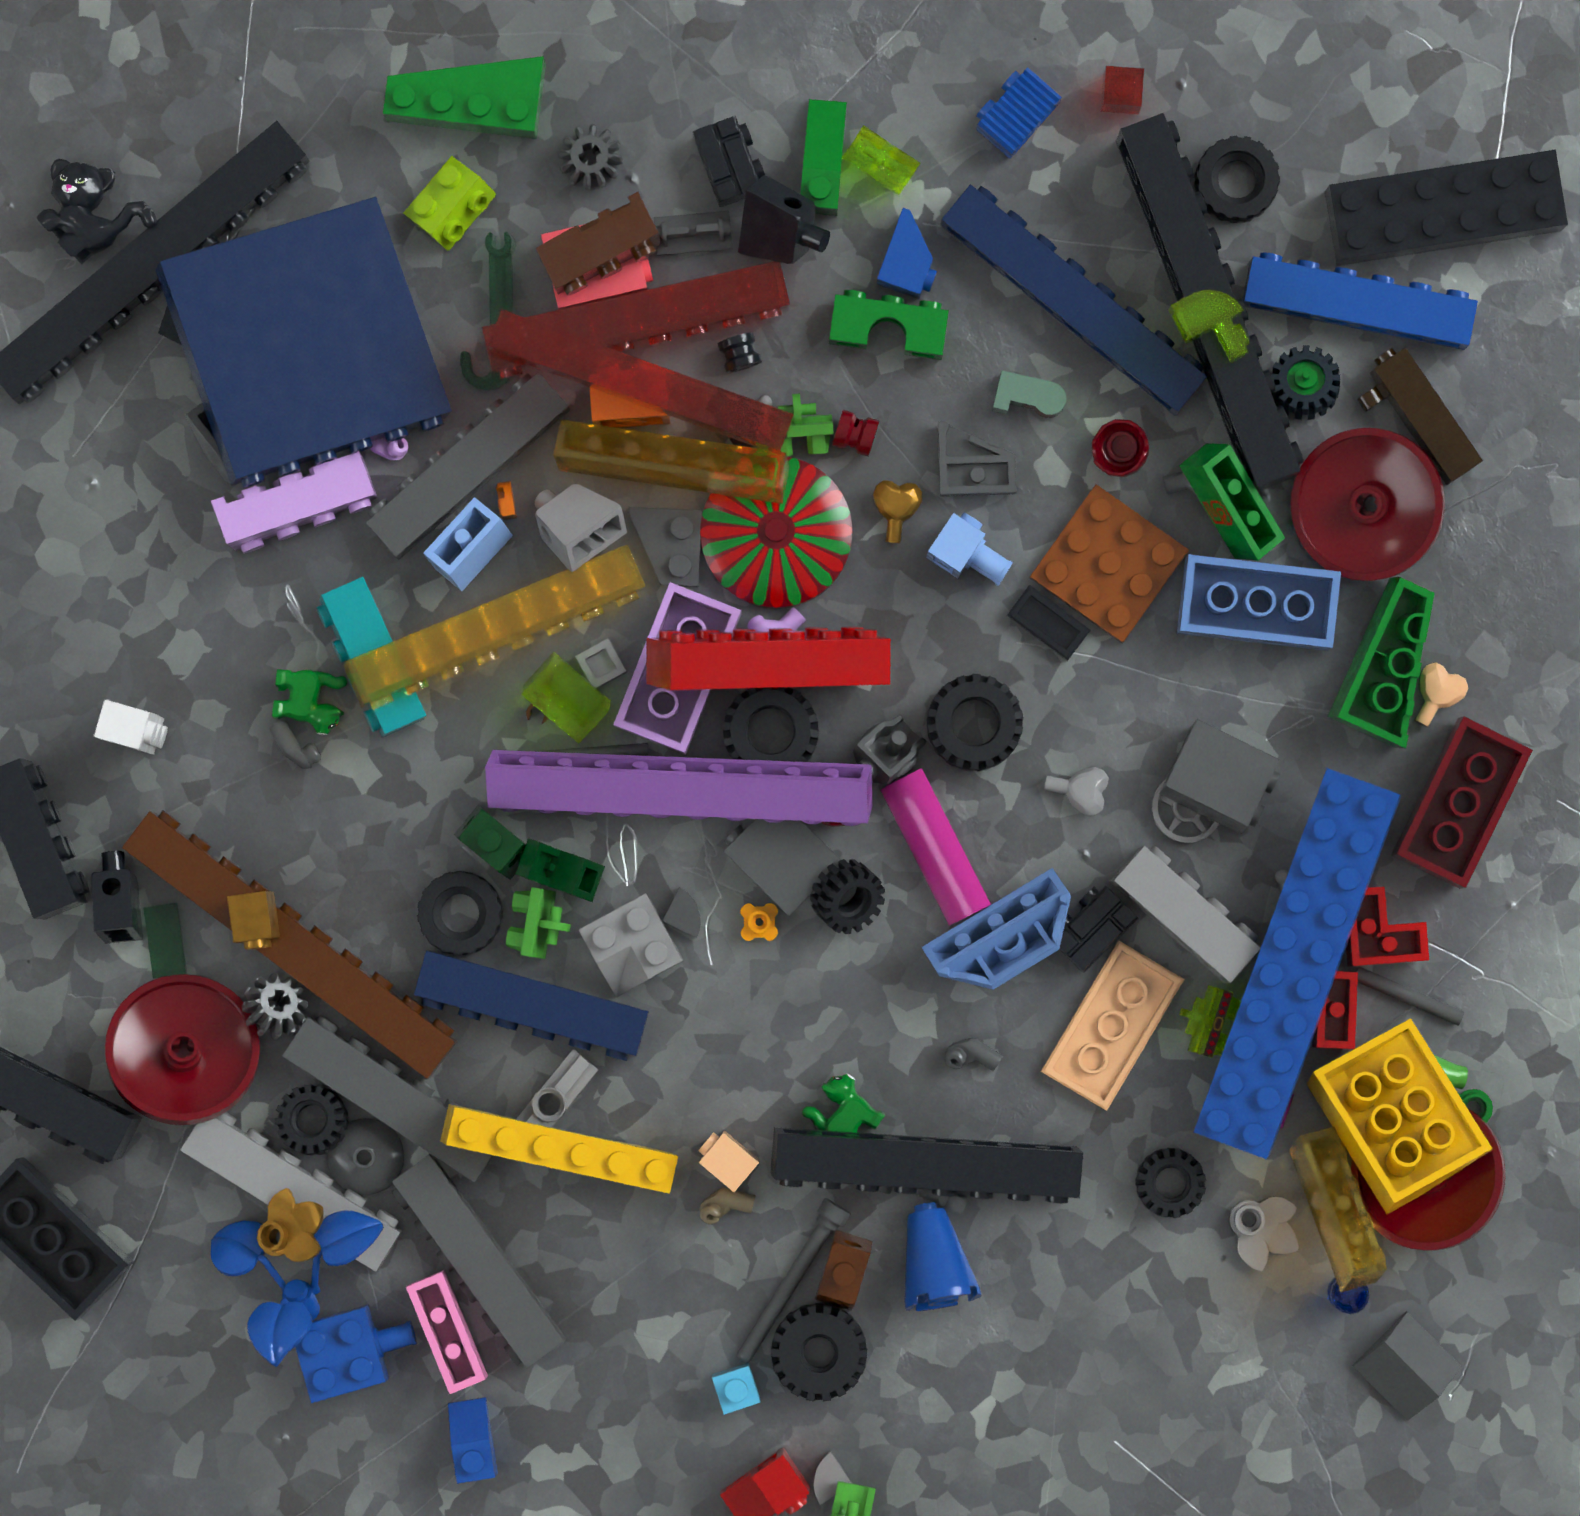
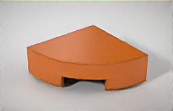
[496,481,517,520]

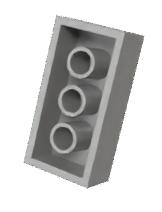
[1110,846,1261,983]

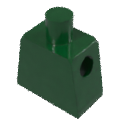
[454,805,526,880]

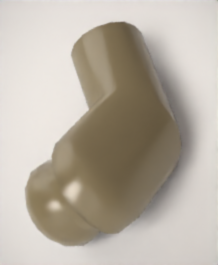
[700,1188,756,1225]

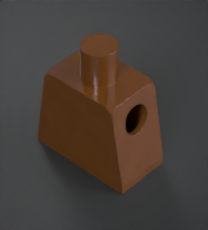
[815,1230,873,1311]

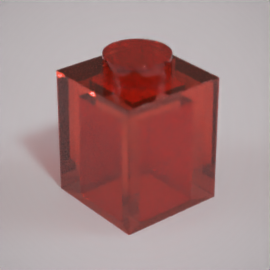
[1101,66,1144,114]

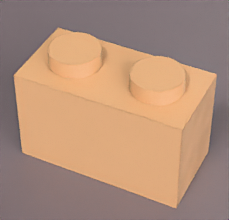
[698,1131,760,1192]

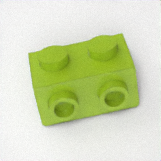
[403,156,496,251]

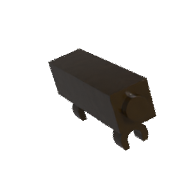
[1357,347,1483,486]

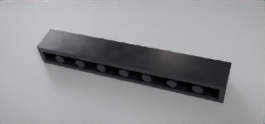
[770,1127,1083,1203]

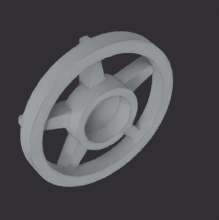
[1151,779,1219,843]

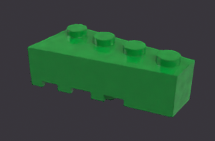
[383,56,546,139]

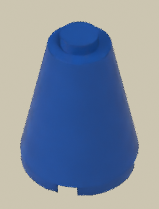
[904,1202,981,1311]

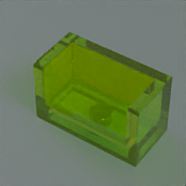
[521,652,611,744]

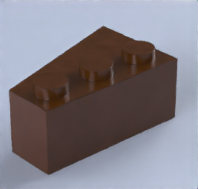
[536,192,660,296]

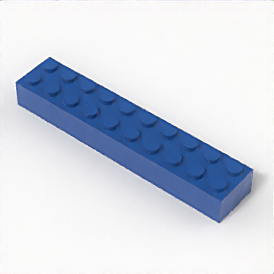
[1194,768,1401,1160]

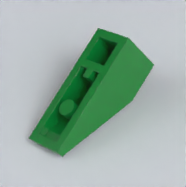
[801,99,847,216]

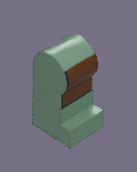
[992,370,1066,418]

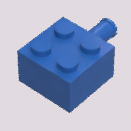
[295,1305,417,1403]

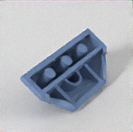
[921,868,1071,990]

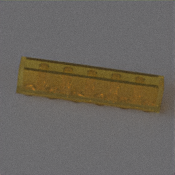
[553,420,789,504]

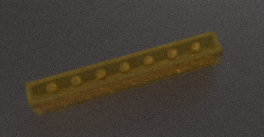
[343,544,645,710]

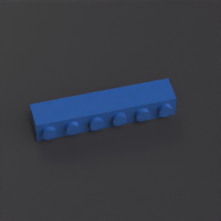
[1242,252,1478,350]

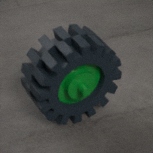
[1272,345,1340,420]

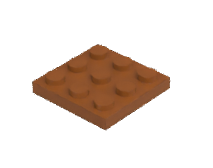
[1029,484,1189,643]

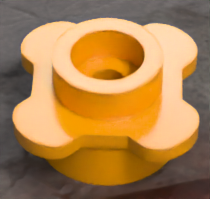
[740,903,778,941]

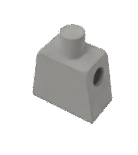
[535,484,627,572]

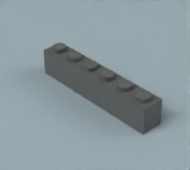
[366,372,570,560]
[282,1015,494,1183]
[391,1154,566,1369]

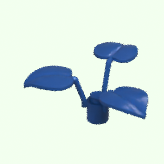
[211,1210,384,1367]

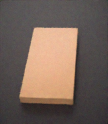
[1040,940,1184,1111]

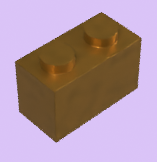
[227,891,280,950]

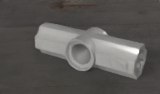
[516,1049,599,1128]

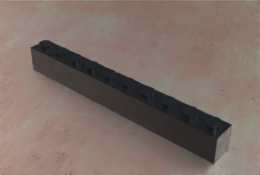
[0,121,310,404]

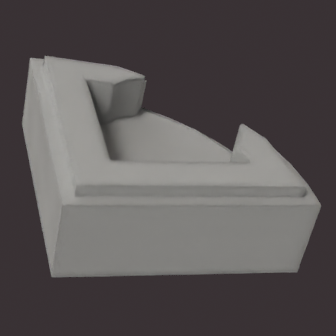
[814,1451,852,1505]

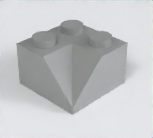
[579,893,683,997]

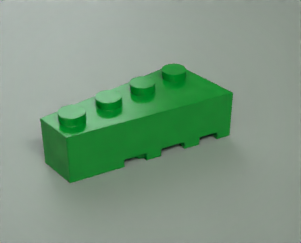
[1328,577,1435,749]

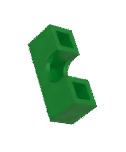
[829,290,949,360]

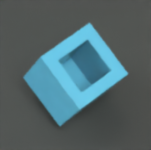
[712,1362,761,1414]

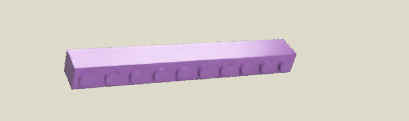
[485,750,873,826]

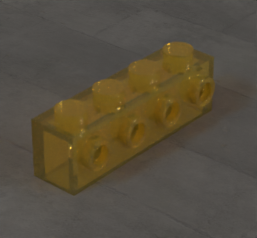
[1289,1126,1387,1292]

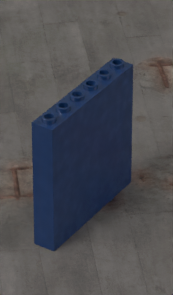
[155,197,452,488]

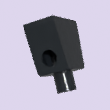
[738,175,830,264]
[91,851,143,944]

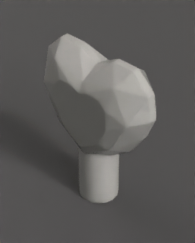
[1044,767,1109,816]

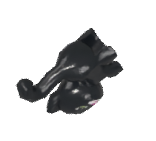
[36,159,157,264]

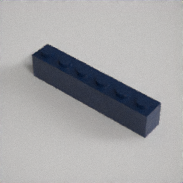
[414,951,649,1061]

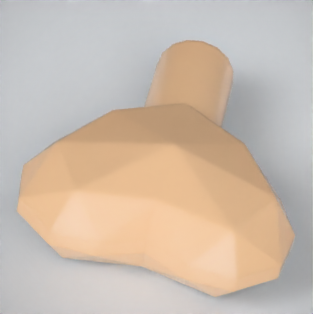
[1415,663,1468,727]

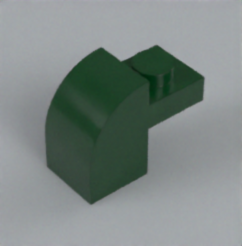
[516,838,605,902]

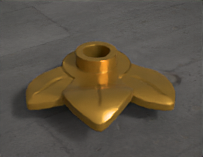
[257,1188,323,1262]

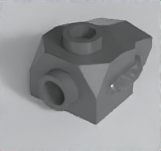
[853,715,927,785]

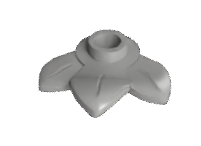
[1229,1196,1299,1271]

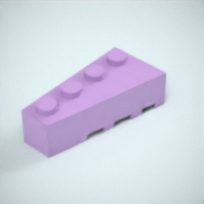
[211,451,378,554]

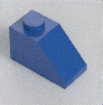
[876,208,937,299]
[448,1397,498,1484]

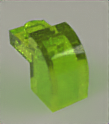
[1168,290,1250,364]

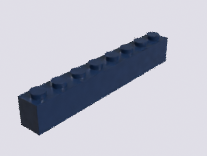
[940,184,1207,416]

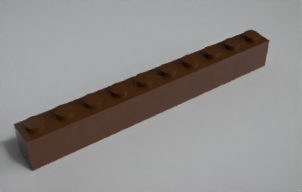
[122,810,458,1079]

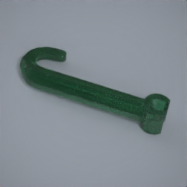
[460,232,516,391]

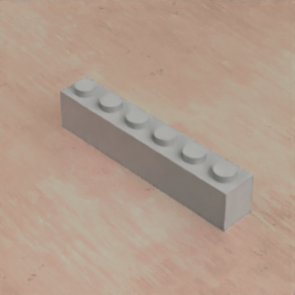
[180,1112,403,1272]

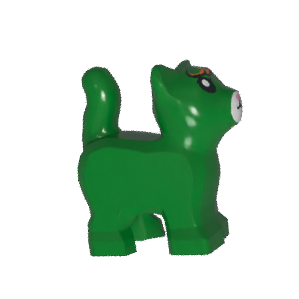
[272,669,348,735]
[802,1073,885,1132]

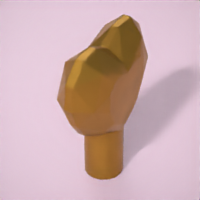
[873,480,922,543]

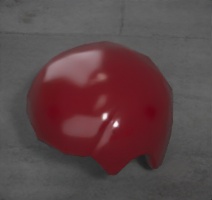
[1092,419,1149,477]

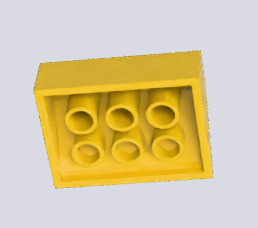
[1307,1018,1492,1214]

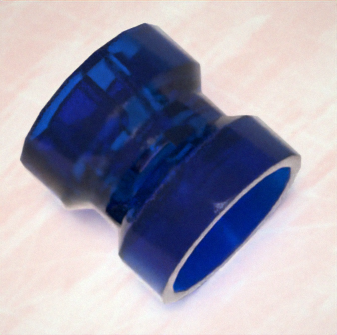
[1327,1273,1370,1314]

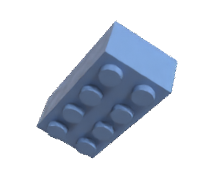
[1177,554,1341,651]

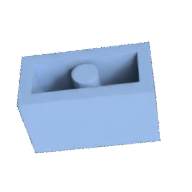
[423,497,513,591]

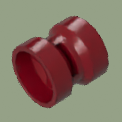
[832,410,879,457]

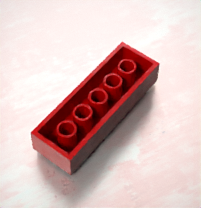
[646,626,891,690]

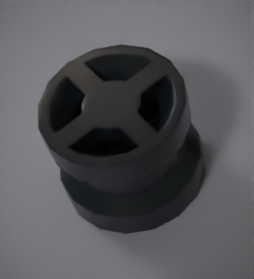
[717,332,762,373]

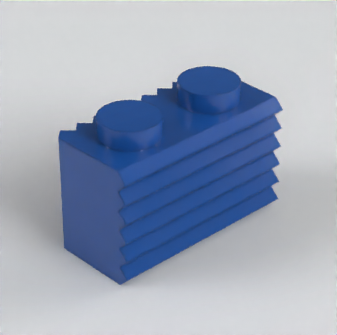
[976,67,1062,159]

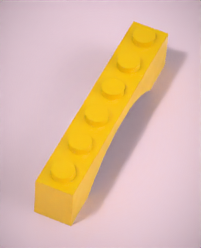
[440,1104,678,1194]

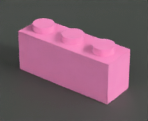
[406,1270,488,1394]

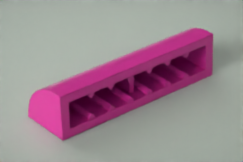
[880,768,991,926]

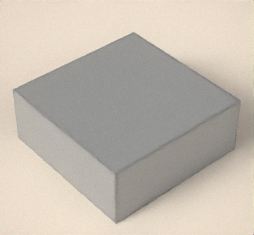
[575,638,627,690]

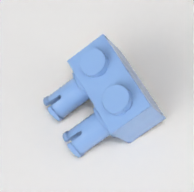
[926,512,1013,586]

